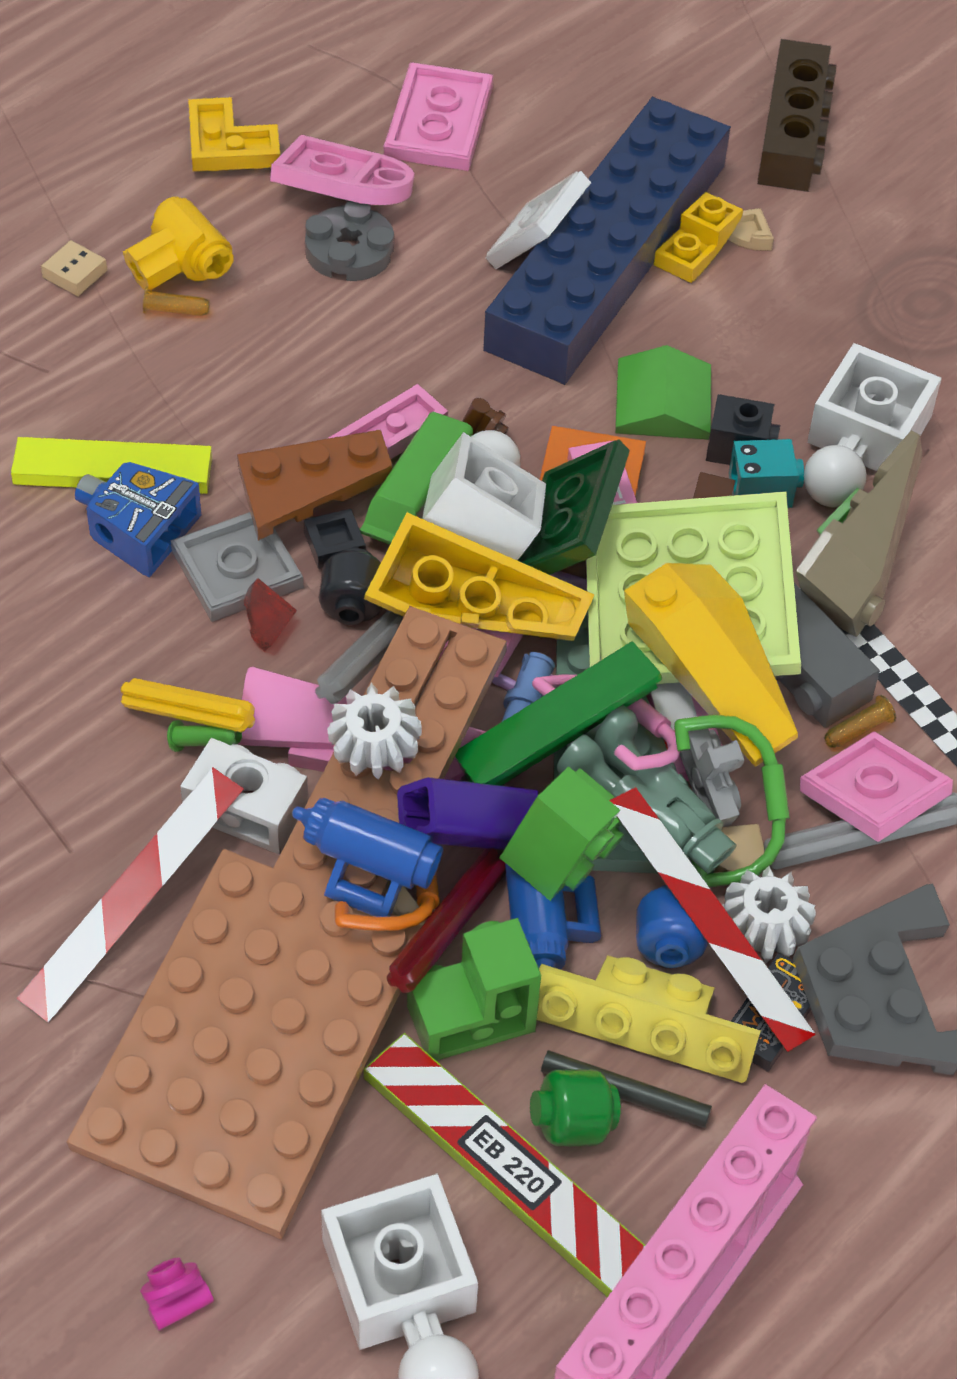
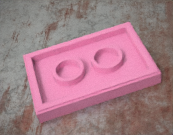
[384,63,493,171]

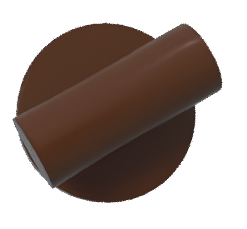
[462,398,509,435]

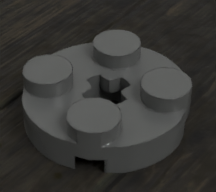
[305,201,394,281]

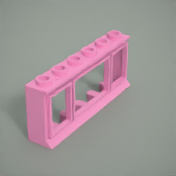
[554,1084,817,1379]

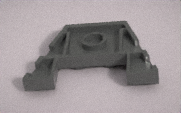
[793,884,957,1075]

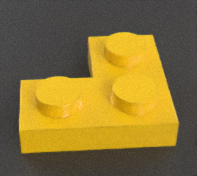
[188,97,280,171]

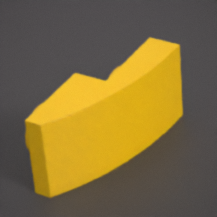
[654,192,743,283]

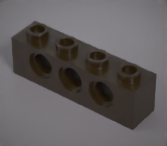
[757,39,837,192]

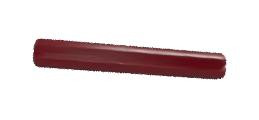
[386,848,506,993]

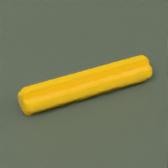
[120,678,255,732]

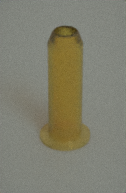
[143,286,210,316]
[824,694,896,748]

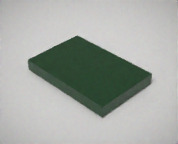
[517,439,630,575]

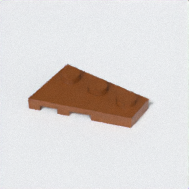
[237,429,392,541]

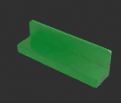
[455,641,662,786]

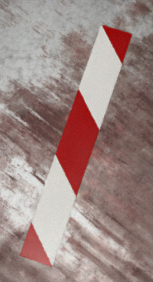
[17,767,244,1022]
[609,787,816,1052]

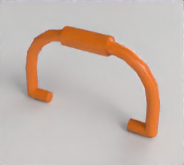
[335,873,439,931]

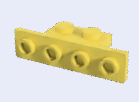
[537,955,761,1083]

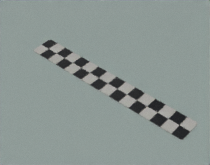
[838,624,957,767]

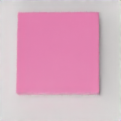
[800,731,953,842]

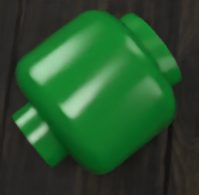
[530,1069,621,1147]

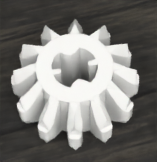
[327,682,422,780]
[722,866,816,963]

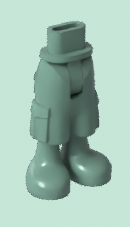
[557,705,737,873]

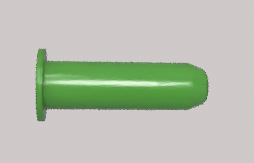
[167,720,242,752]

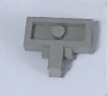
[680,715,744,827]

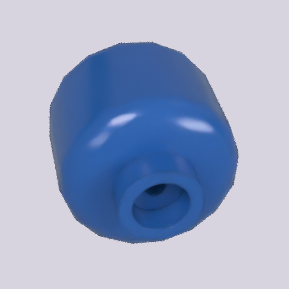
[636,885,708,968]

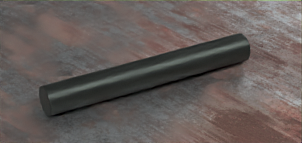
[541,1050,712,1128]

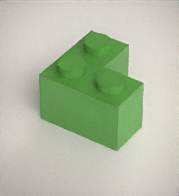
[500,766,625,901]
[407,918,541,1061]

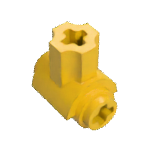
[123,197,233,292]

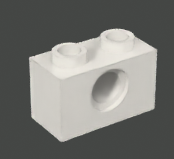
[180,738,308,855]

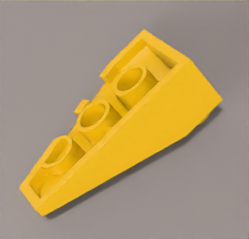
[364,512,594,641]
[624,563,798,767]

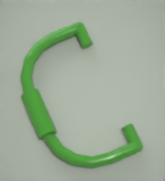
[674,715,790,887]

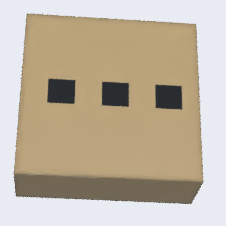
[41,240,107,296]

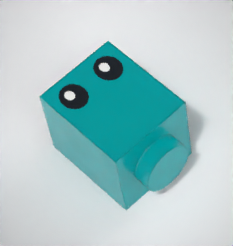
[728,439,804,508]

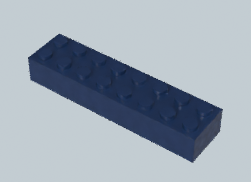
[483,96,731,385]

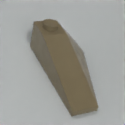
[796,430,923,637]

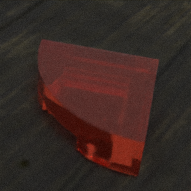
[244,578,297,652]

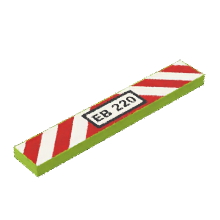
[364,1033,646,1297]

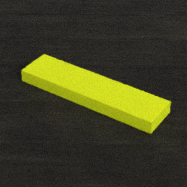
[11,437,212,494]

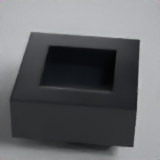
[303,509,366,569]

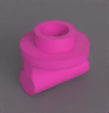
[140,1257,214,1331]

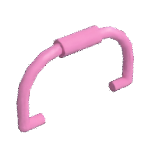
[532,674,681,771]

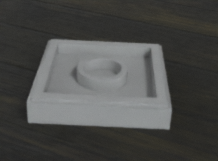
[171,512,304,622]

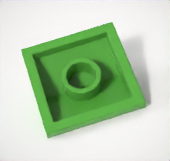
[615,345,711,440]

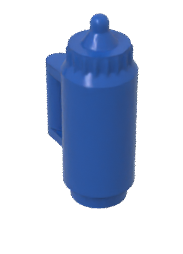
[292,798,443,917]
[505,864,601,970]

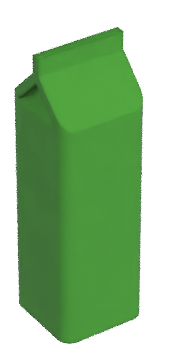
[360,412,473,544]

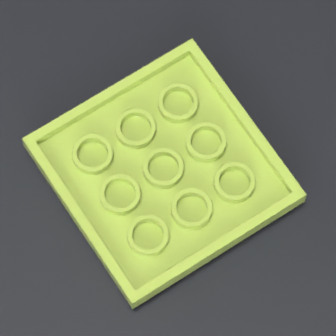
[586,492,801,684]

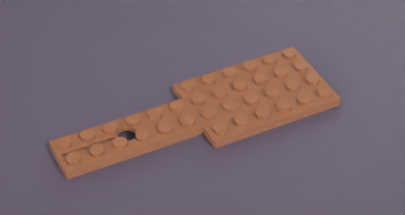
[67,606,507,1240]

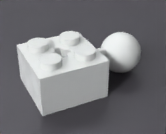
[804,343,942,507]
[422,430,546,560]
[321,1174,479,1379]

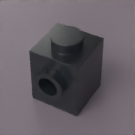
[706,394,781,465]

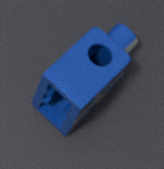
[75,462,202,578]

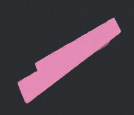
[238,667,486,781]

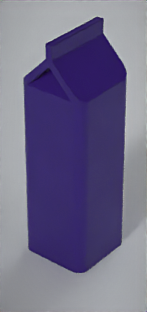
[397,777,539,850]

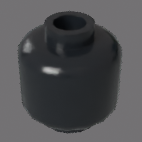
[318,548,382,625]

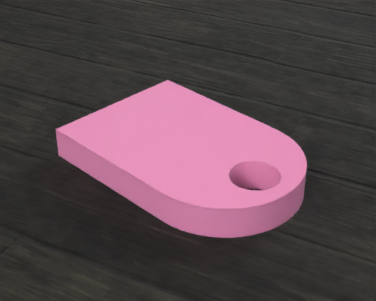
[270,135,414,205]

